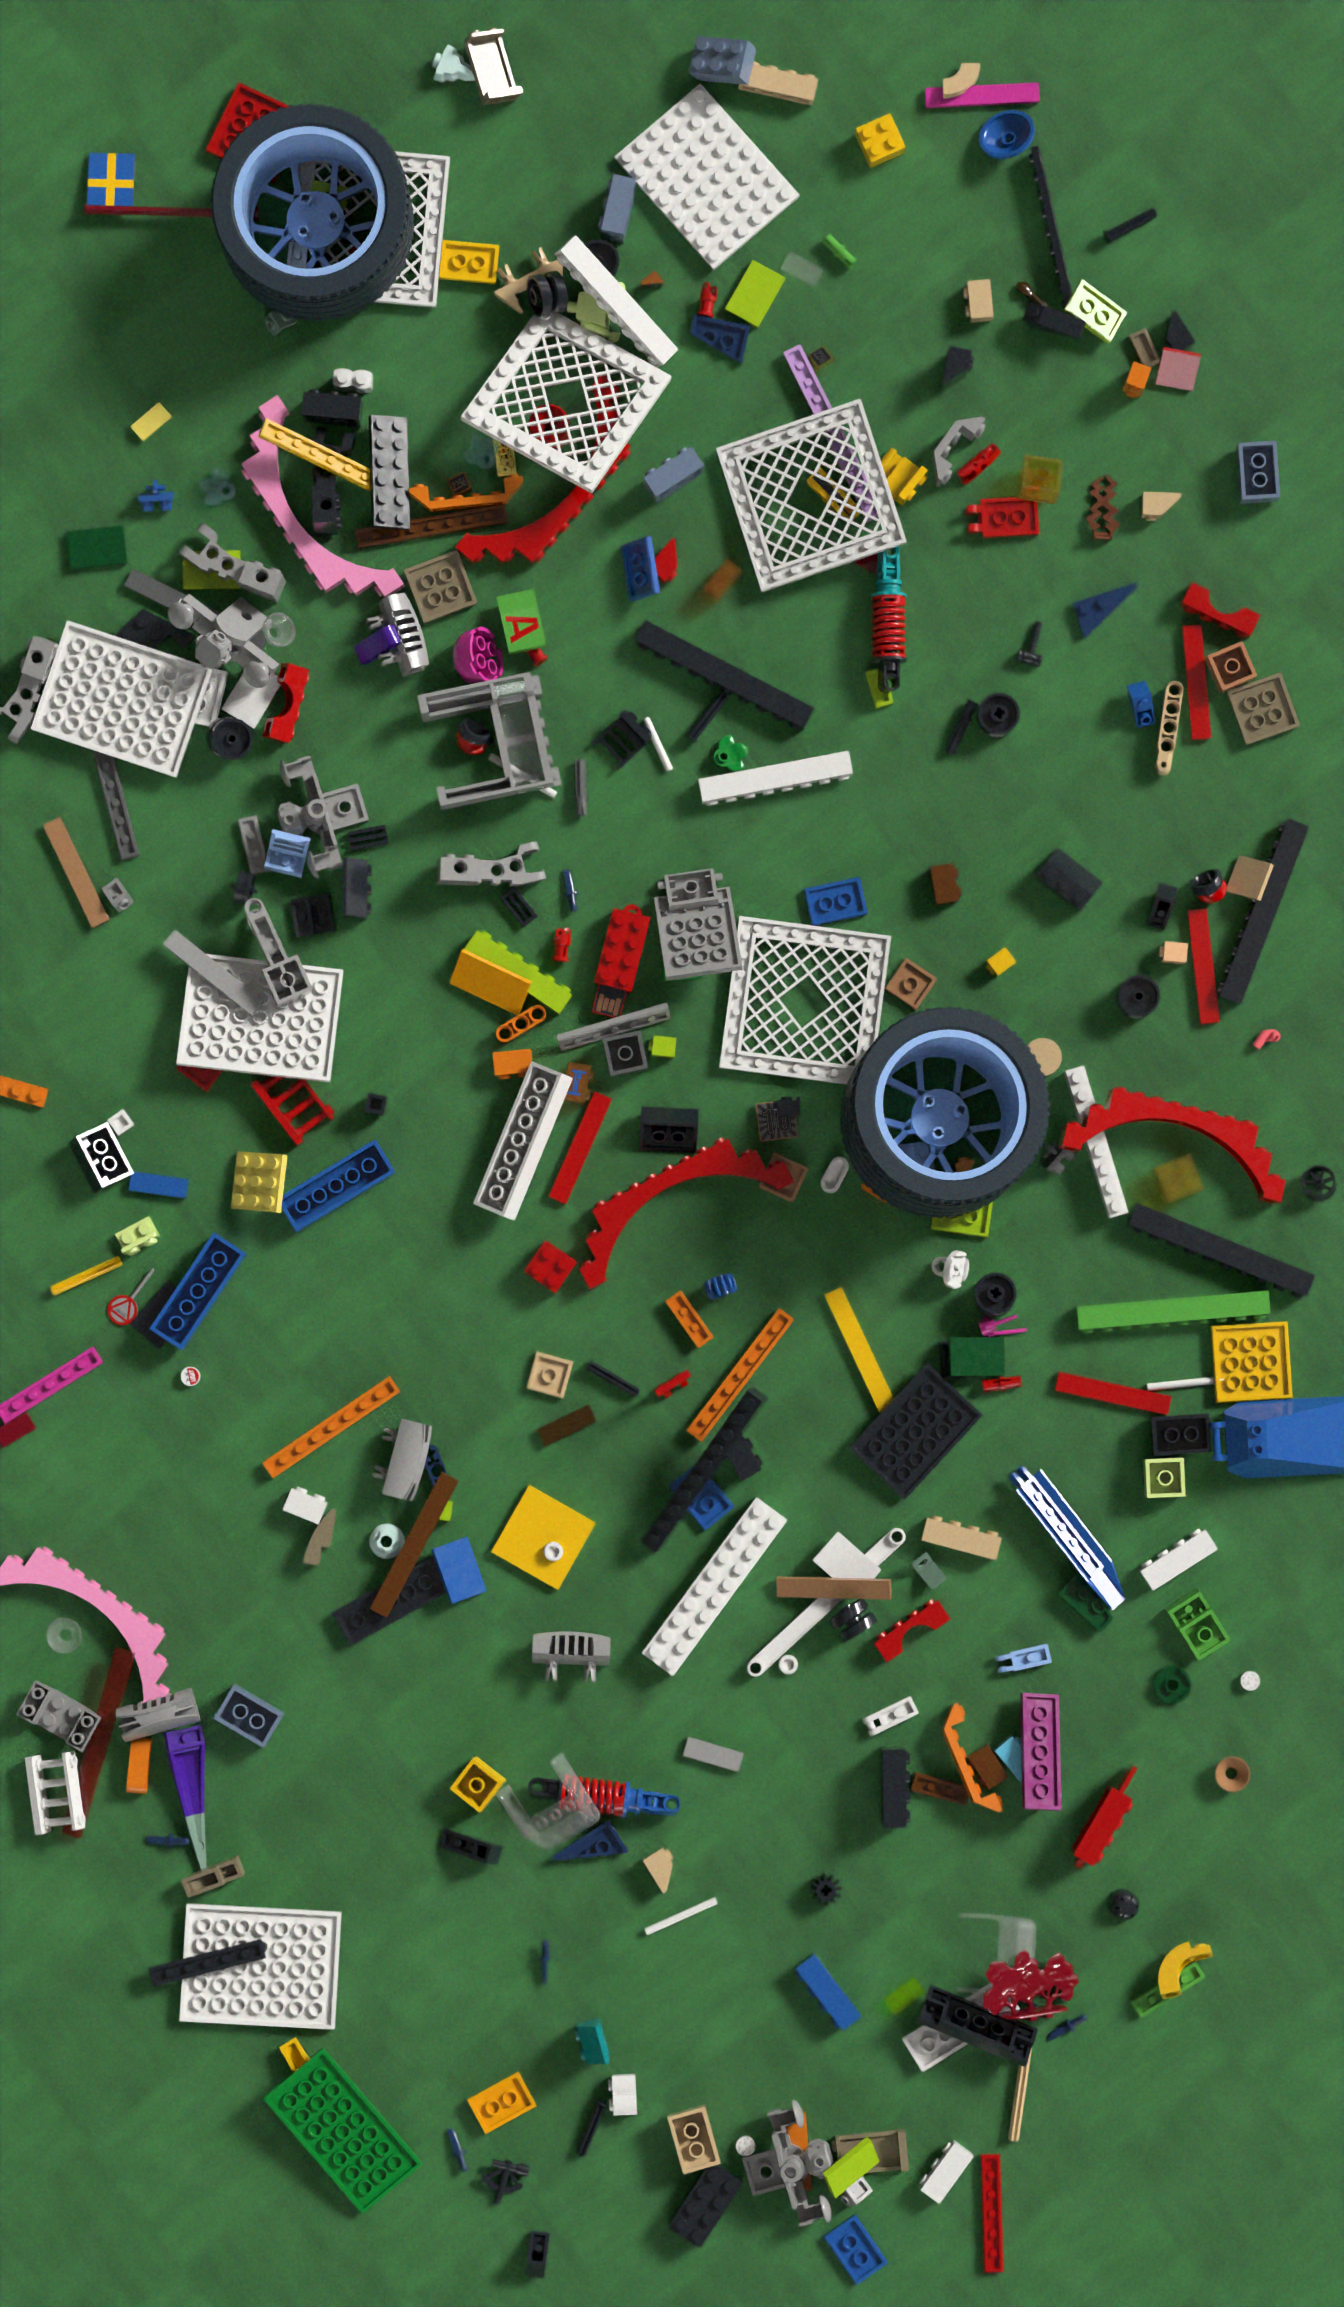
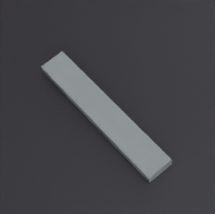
[163,930,264,1016]
[556,1002,671,1051]

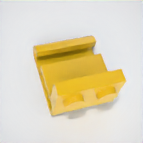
[881,447,928,505]

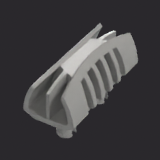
[366,593,429,677]
[372,1419,432,1501]
[532,1631,611,1683]
[116,1688,201,1742]

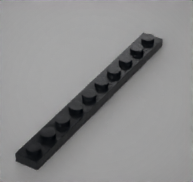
[1029,146,1073,309]

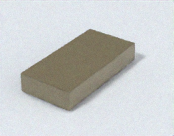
[1128,328,1160,368]

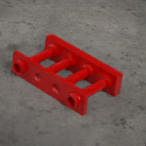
[251,1076,335,1147]

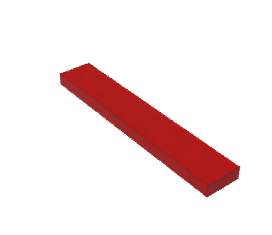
[1182,625,1211,740]
[1187,908,1220,1025]
[549,1091,612,1204]
[1055,1372,1172,1415]
[980,2153,1004,2273]

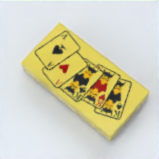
[493,439,517,478]

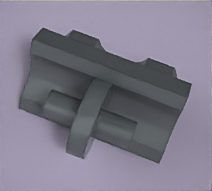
[1041,1141,1076,1175]

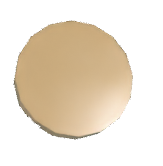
[1028,1038,1062,1076]

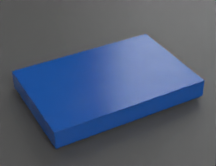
[621,536,660,602]
[804,877,868,926]
[669,1467,734,1531]
[431,1537,486,1604]
[823,2214,888,2285]

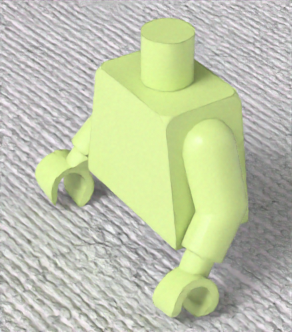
[567,282,625,343]

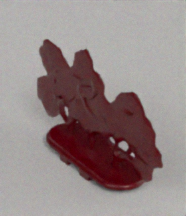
[983,1949,1079,2021]

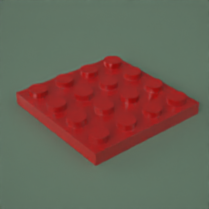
[206,82,289,184]

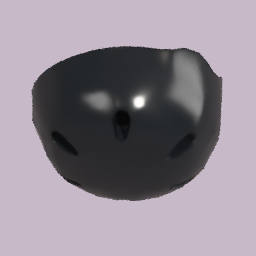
[1107,1889,1139,1921]

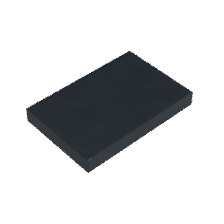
[130,1281,176,1350]

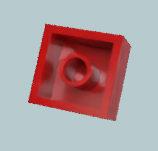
[524,1240,577,1294]

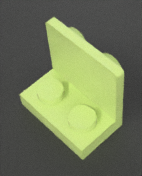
[115,1216,160,1256]

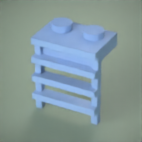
[264,829,310,878]

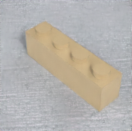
[739,61,818,106]
[920,1515,1002,1560]

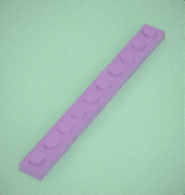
[783,344,878,523]

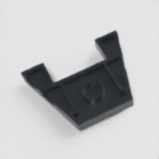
[115,609,196,650]

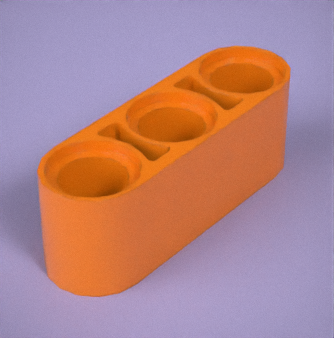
[496,1005,546,1043]
[126,1737,152,1794]

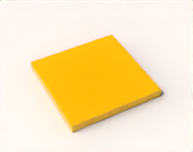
[1210,1321,1293,1403]
[491,1485,596,1590]

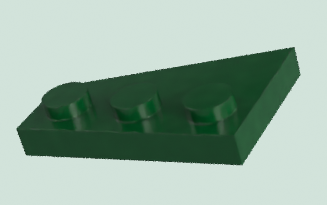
[1057,1571,1114,1633]

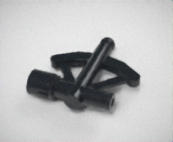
[481,2159,530,2205]

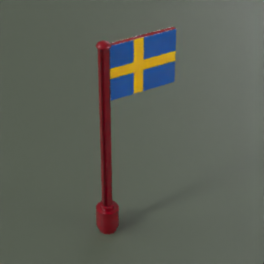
[83,153,259,222]

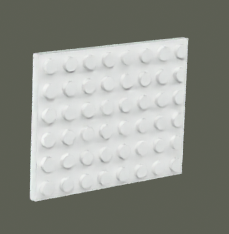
[614,84,800,270]
[31,620,213,778]
[176,954,343,1082]
[179,1903,342,2030]

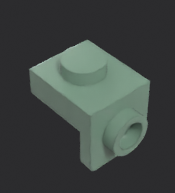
[264,311,298,336]

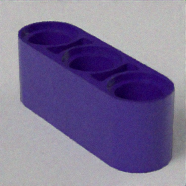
[353,625,401,665]

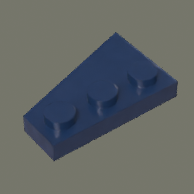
[690,315,750,364]

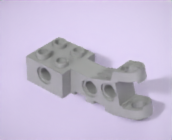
[178,523,286,603]
[0,636,59,744]
[436,841,546,886]
[244,898,313,1008]

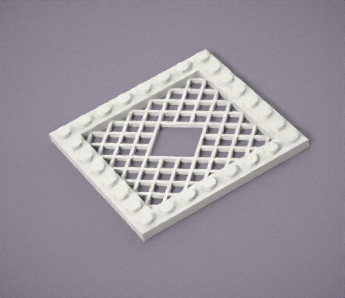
[287,151,450,308]
[461,312,671,494]
[716,399,907,592]
[719,916,891,1085]

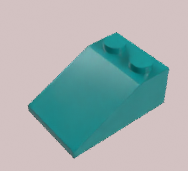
[574,2018,610,2064]

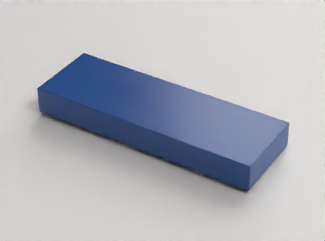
[129,1172,189,1198]

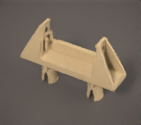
[494,247,563,314]

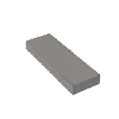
[238,815,270,875]
[683,1737,744,1772]

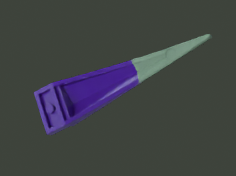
[163,1725,207,1870]

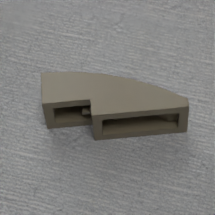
[303,1509,337,1565]
[181,1855,245,1898]

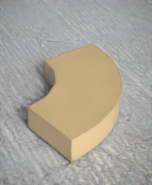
[943,63,980,98]

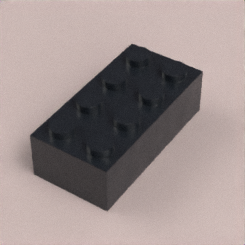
[881,1747,910,1828]
[668,2164,743,2249]

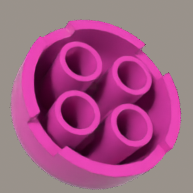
[453,627,504,684]

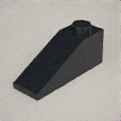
[1022,302,1086,340]
[439,1828,503,1865]

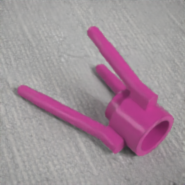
[978,1315,1027,1337]

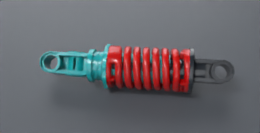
[871,546,907,694]

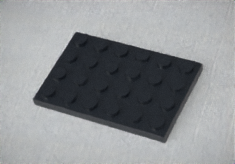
[848,1363,983,1500]

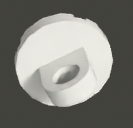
[932,1250,969,1289]

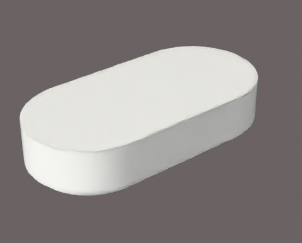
[821,1157,849,1193]

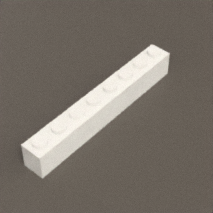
[555,235,678,368]
[698,751,853,806]
[1063,1065,1129,1219]

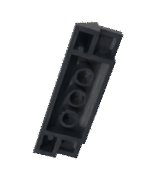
[917,1984,1038,2067]

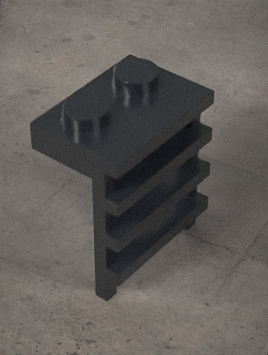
[592,710,651,771]

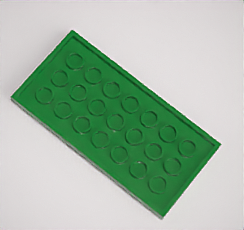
[263,2047,423,2214]

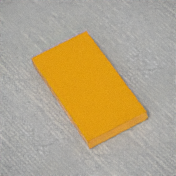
[450,949,532,1016]

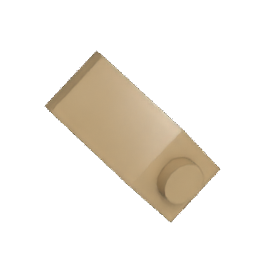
[1141,492,1181,521]
[643,1846,674,1894]

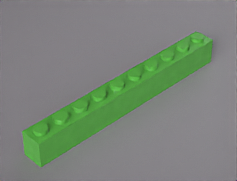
[1075,1291,1271,1333]

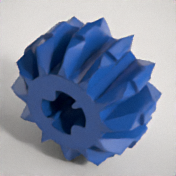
[704,1273,737,1300]

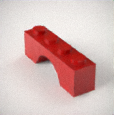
[1180,582,1261,639]
[262,663,309,743]
[873,1599,951,1662]

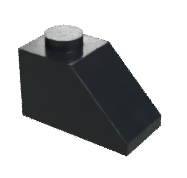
[1164,310,1196,351]
[1147,882,1178,930]
[525,2231,550,2279]

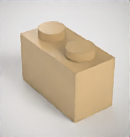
[963,279,994,323]

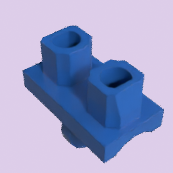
[138,480,174,511]

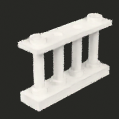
[25,1750,85,1835]

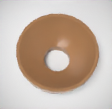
[1215,1756,1250,1792]

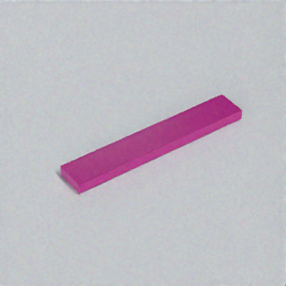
[925,82,1040,108]
[0,1346,104,1424]

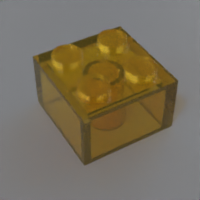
[1018,454,1063,504]
[1152,1154,1204,1204]

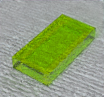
[883,1976,925,2015]

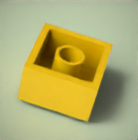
[855,113,906,168]
[450,1756,506,1813]

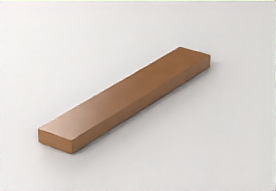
[43,817,110,928]
[776,1576,892,1600]

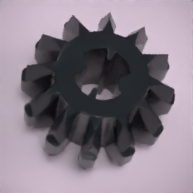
[809,1873,842,1906]

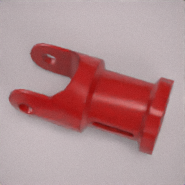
[697,282,717,318]
[525,648,548,667]
[552,928,571,962]

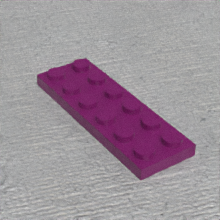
[1020,1693,1062,1811]

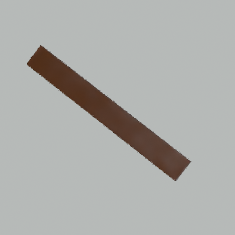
[355,503,508,549]
[370,1472,459,1618]

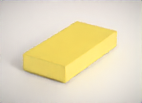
[130,402,172,442]

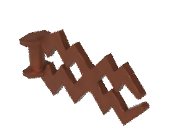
[1086,474,1121,541]

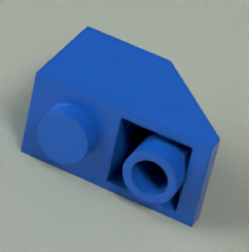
[1127,680,1155,728]

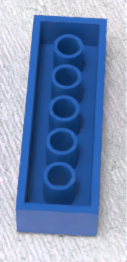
[281,1139,396,1233]
[149,1232,247,1351]

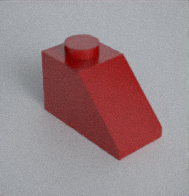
[655,538,677,584]

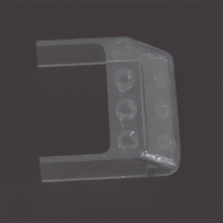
[496,1752,600,1851]
[955,1913,1037,1994]

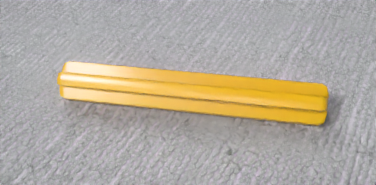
[50,1256,123,1295]

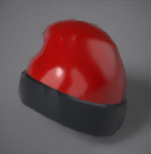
[456,718,494,755]
[1189,869,1227,904]

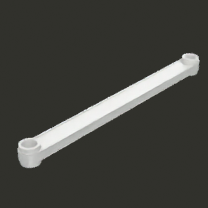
[747,1528,906,1677]

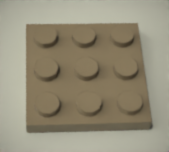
[404,550,478,624]
[1226,672,1300,746]

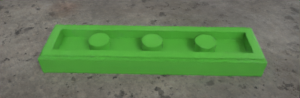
[1130,1961,1206,2019]

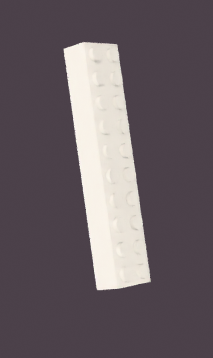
[642,1497,787,1676]

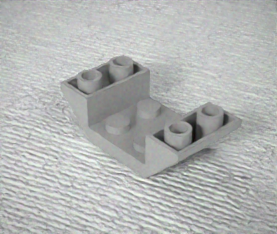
[932,416,986,487]
[16,1680,101,1752]

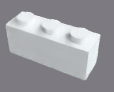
[919,2140,974,2204]

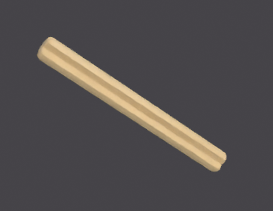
[1008,2048,1032,2142]

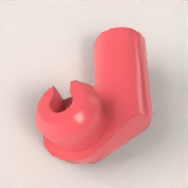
[1252,1029,1281,1050]

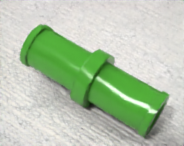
[822,234,857,269]

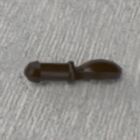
[1016,281,1048,307]

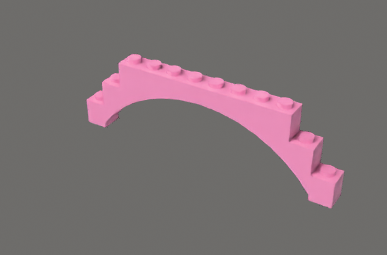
[241,395,405,598]
[0,1546,172,1703]

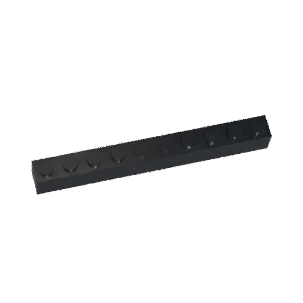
[635,620,814,731]
[1217,818,1310,1006]
[1127,1203,1316,1299]
[641,1387,769,1553]

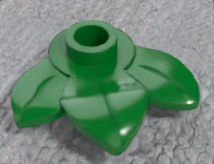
[713,734,749,772]

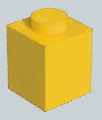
[985,947,1016,977]

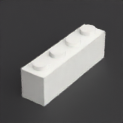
[1139,1528,1218,1590]

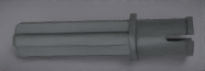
[573,759,588,817]

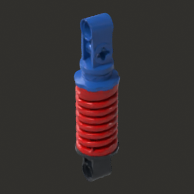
[528,1772,680,1818]

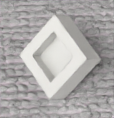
[108,1109,134,1136]

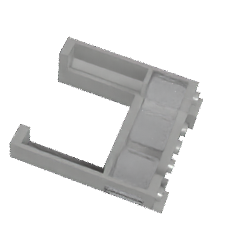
[417,672,562,810]

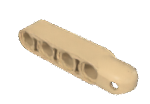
[1155,681,1183,776]

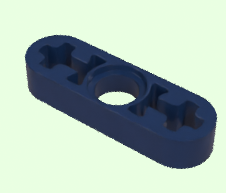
[425,1444,447,1487]

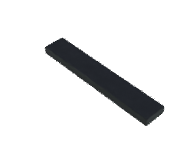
[148,1938,266,1987]

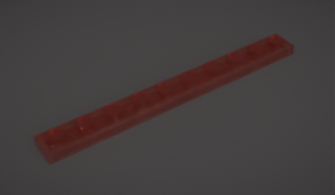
[62,1647,135,1839]

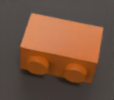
[1122,362,1151,398]
[493,1049,532,1080]

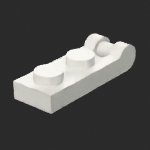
[862,1696,919,1737]

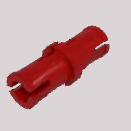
[982,1375,1022,1393]

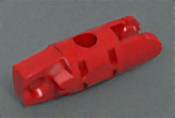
[957,443,1001,485]

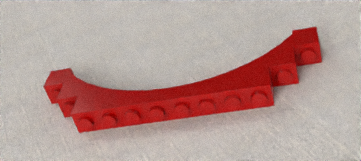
[455,375,631,565]
[1058,1086,1286,1204]
[580,1137,794,1290]

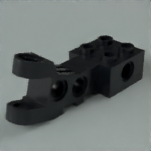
[312,426,356,536]

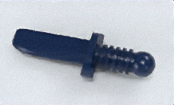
[563,870,579,912]
[145,1834,190,1848]
[540,1940,551,1985]
[1047,2014,1087,2041]
[447,2128,468,2172]

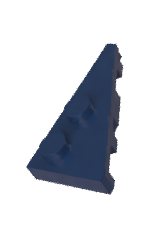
[1072,583,1138,638]
[552,1820,629,1861]

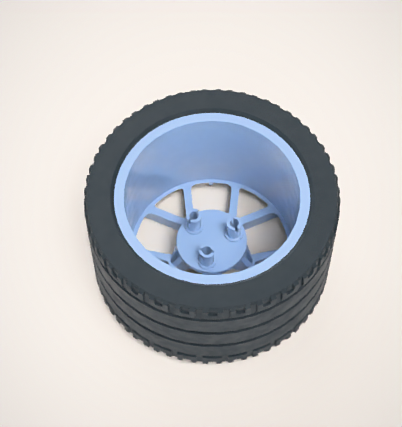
[211,103,414,321]
[840,1007,1050,1218]

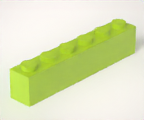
[464,930,572,1015]

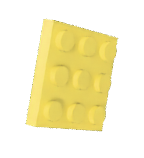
[231,1151,287,1213]

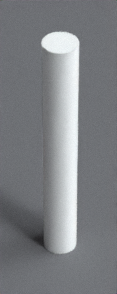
[642,717,673,772]

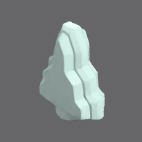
[432,45,475,82]

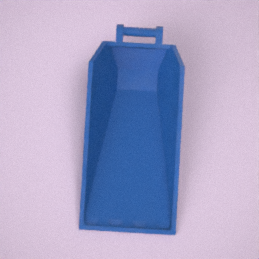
[1210,1396,1344,1478]

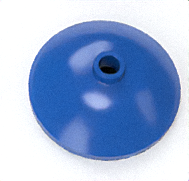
[979,110,1035,159]

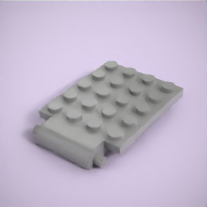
[654,868,743,981]

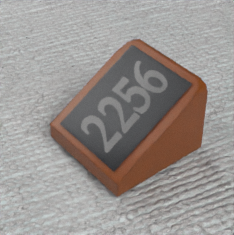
[640,271,664,289]
[447,471,472,496]

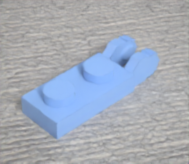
[995,1643,1052,1673]

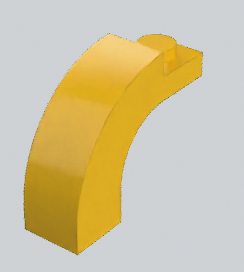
[1158,1941,1213,1999]

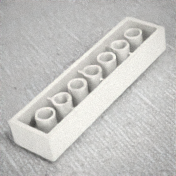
[473,1061,573,1221]

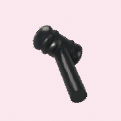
[1016,621,1043,668]

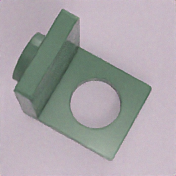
[912,1552,947,1590]

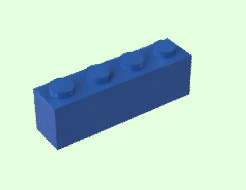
[795,1952,861,2031]

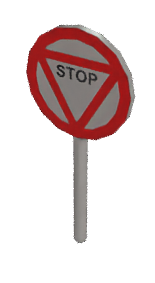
[107,1268,154,1325]

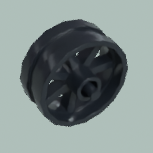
[231,871,258,906]
[1301,1165,1337,1202]

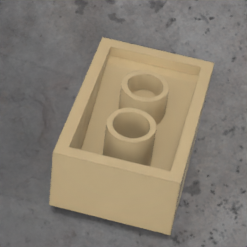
[667,2104,721,2174]

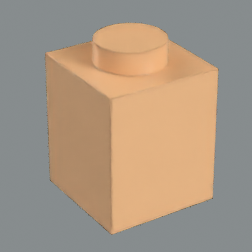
[1159,941,1188,964]

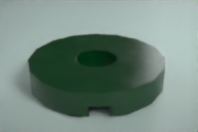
[1153,1666,1192,1704]

